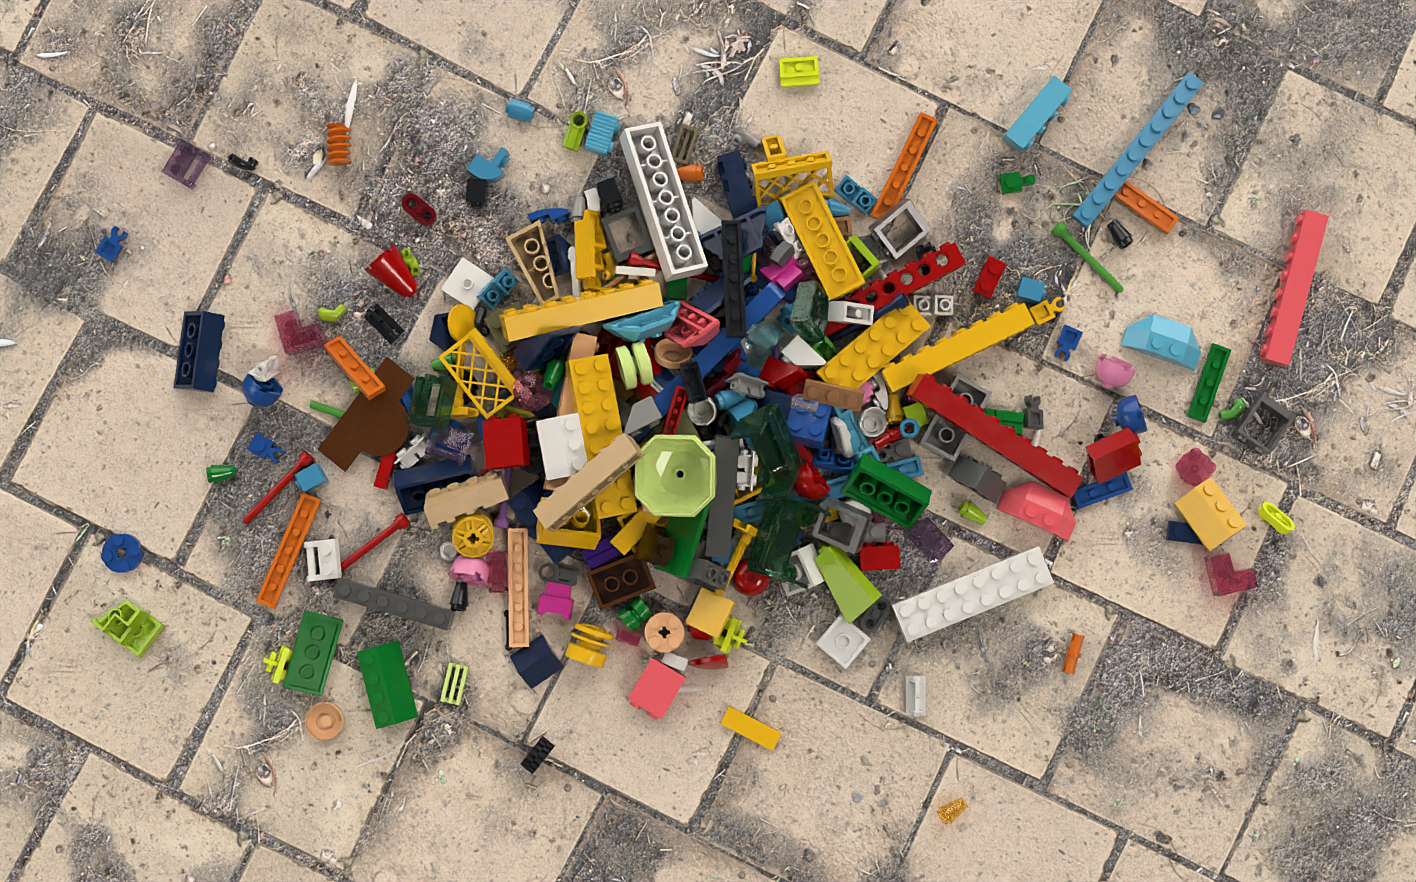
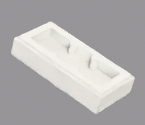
[614,266,656,279]
[830,416,854,458]

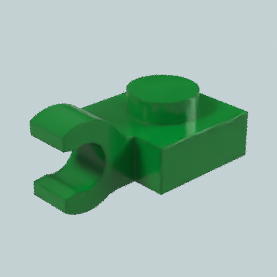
[999,172,1035,195]

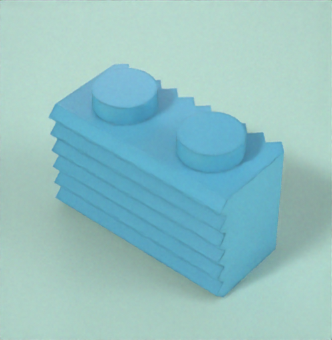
[584,110,621,157]

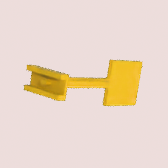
[685,518,766,639]

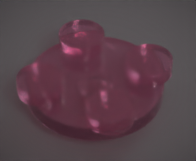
[1175,448,1216,487]

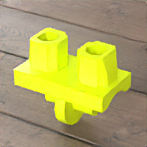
[713,618,748,654]
[263,645,292,683]

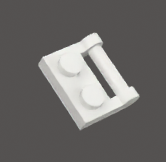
[303,539,342,582]

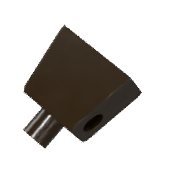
[634,522,675,567]

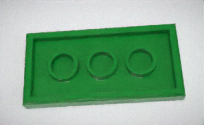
[654,502,711,579]
[282,610,344,697]

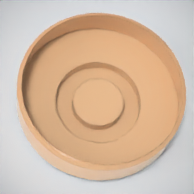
[654,339,692,369]
[305,702,344,740]

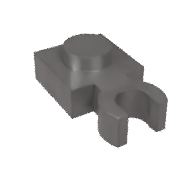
[1023,395,1044,430]
[876,438,913,463]

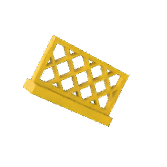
[751,151,834,208]
[438,328,525,420]

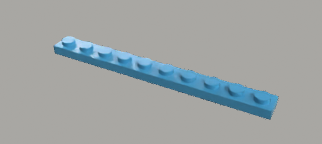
[1071,71,1204,229]
[733,455,924,524]

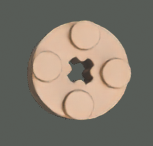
[644,612,684,652]

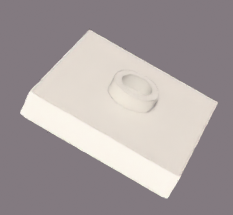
[441,257,494,311]
[815,613,871,669]

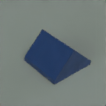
[510,634,565,689]

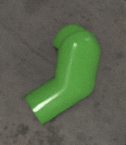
[1219,398,1246,421]

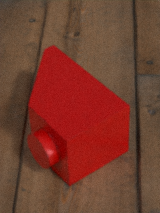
[759,356,808,390]

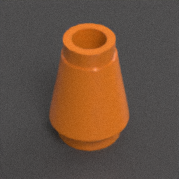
[676,164,703,183]

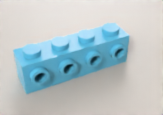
[1002,75,1072,153]

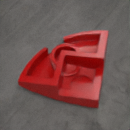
[687,653,729,670]

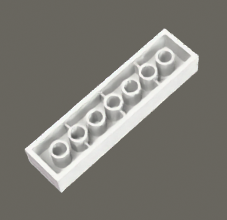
[619,122,708,282]
[891,546,1054,643]

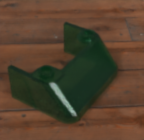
[730,403,802,503]
[747,496,832,589]

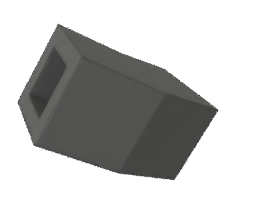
[769,240,795,268]

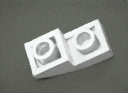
[911,295,953,316]
[869,371,888,411]

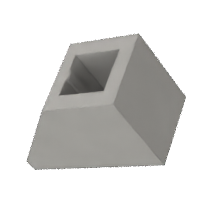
[624,396,662,438]

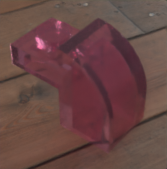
[486,551,509,593]

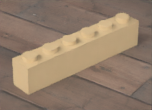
[533,433,645,532]

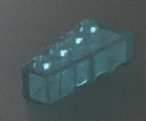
[745,317,788,362]

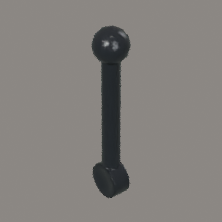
[504,610,512,651]

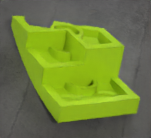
[90,600,165,658]

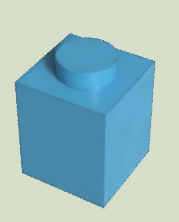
[1014,277,1047,305]
[295,463,329,492]

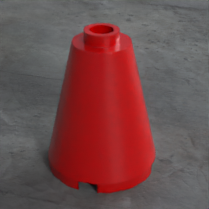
[365,244,418,298]

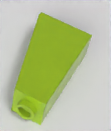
[815,543,882,624]

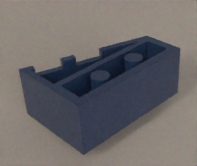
[717,150,758,219]

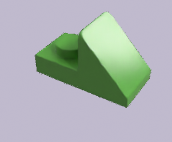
[810,334,839,363]

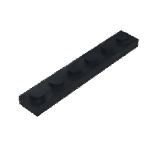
[721,220,746,338]

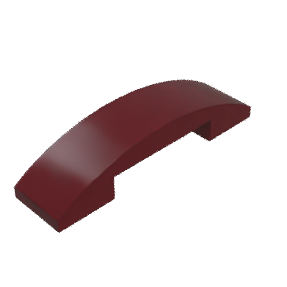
[684,347,741,406]

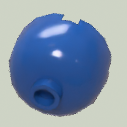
[242,369,283,407]
[1113,395,1147,434]

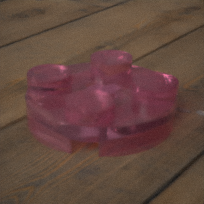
[513,371,552,411]

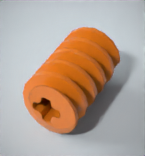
[326,123,352,166]

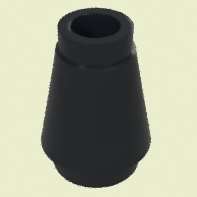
[1107,219,1134,250]
[449,582,469,612]

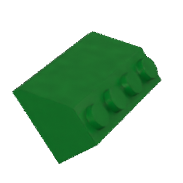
[841,453,932,530]
[357,640,419,729]

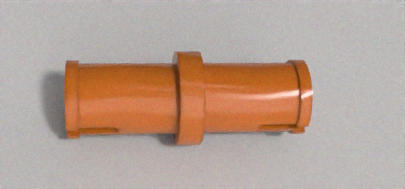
[1062,633,1085,674]

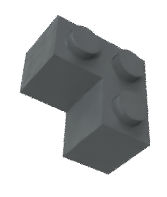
[947,455,1007,504]

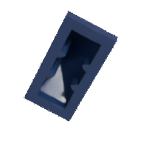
[546,234,571,277]
[429,312,457,351]

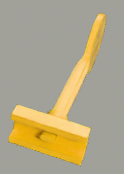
[436,304,479,419]

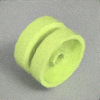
[615,341,654,390]

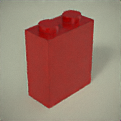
[482,414,530,470]
[1085,427,1142,484]

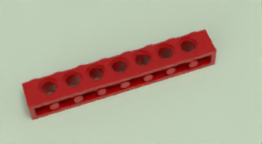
[815,242,966,337]

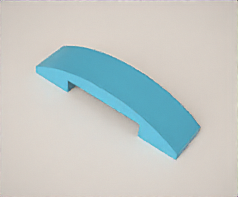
[832,406,882,463]

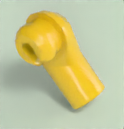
[601,251,617,281]

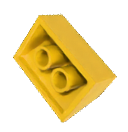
[1174,477,1247,552]
[536,497,601,550]

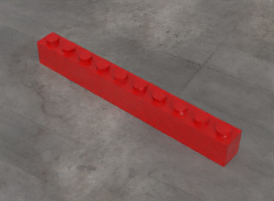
[906,373,1083,498]

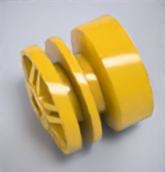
[452,509,494,558]
[564,623,614,668]

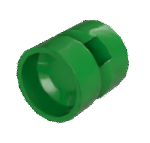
[617,595,654,632]

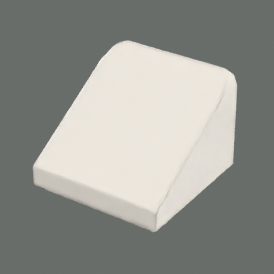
[868,258,895,281]

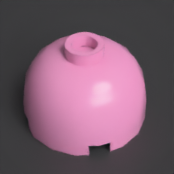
[1095,354,1137,389]
[449,555,490,586]

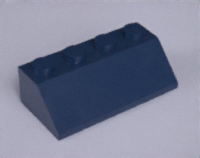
[173,311,225,393]
[394,454,477,516]
[507,479,578,565]

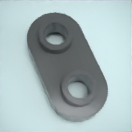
[860,597,891,633]

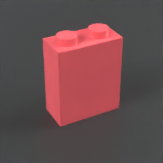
[628,657,686,720]

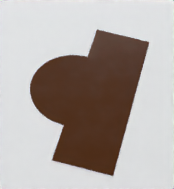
[317,357,415,472]

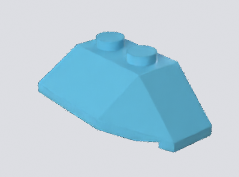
[603,300,680,343]
[1120,314,1201,371]

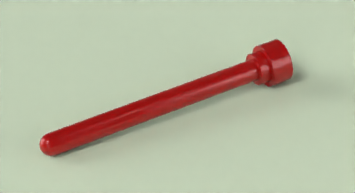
[627,252,719,282]
[242,451,315,524]
[341,512,411,572]

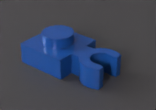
[95,226,128,263]
[1054,325,1083,362]
[247,432,285,463]

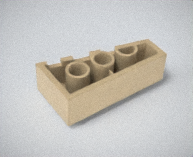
[505,220,561,305]
[424,471,509,530]

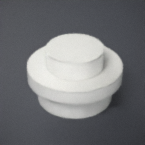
[440,541,459,561]

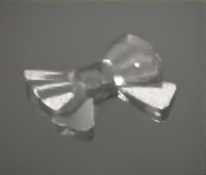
[790,394,819,413]

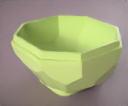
[634,435,717,517]

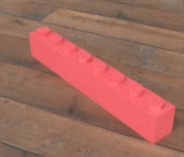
[1260,210,1329,367]

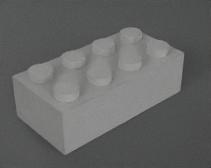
[918,374,992,463]

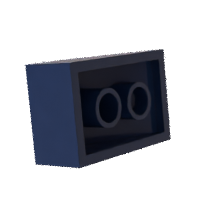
[513,326,580,372]

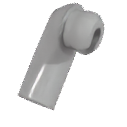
[731,131,761,149]

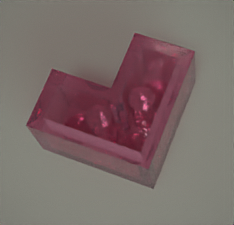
[274,310,327,356]
[1204,553,1258,596]

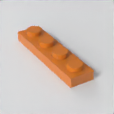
[1113,180,1179,235]
[324,336,386,400]

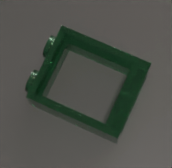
[790,280,830,344]
[406,374,458,429]

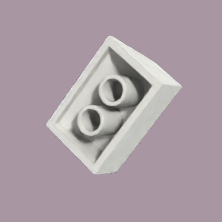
[536,413,588,480]

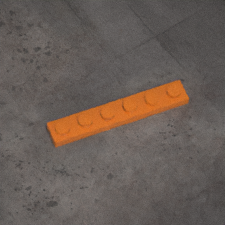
[870,112,938,225]
[256,492,322,609]

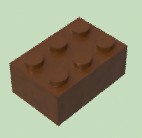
[586,554,657,610]

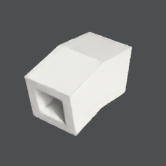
[584,188,600,212]
[661,652,688,671]

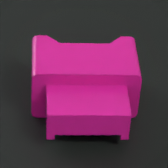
[760,257,804,293]
[537,581,574,620]

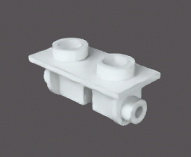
[772,217,805,260]
[248,355,281,382]
[394,433,434,470]
[736,449,758,491]
[906,676,926,717]

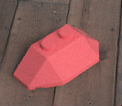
[664,301,720,348]
[996,481,1076,541]

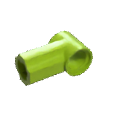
[562,111,589,152]

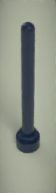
[827,292,910,343]

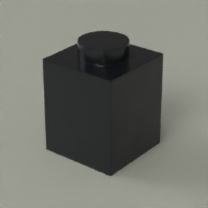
[466,178,489,209]

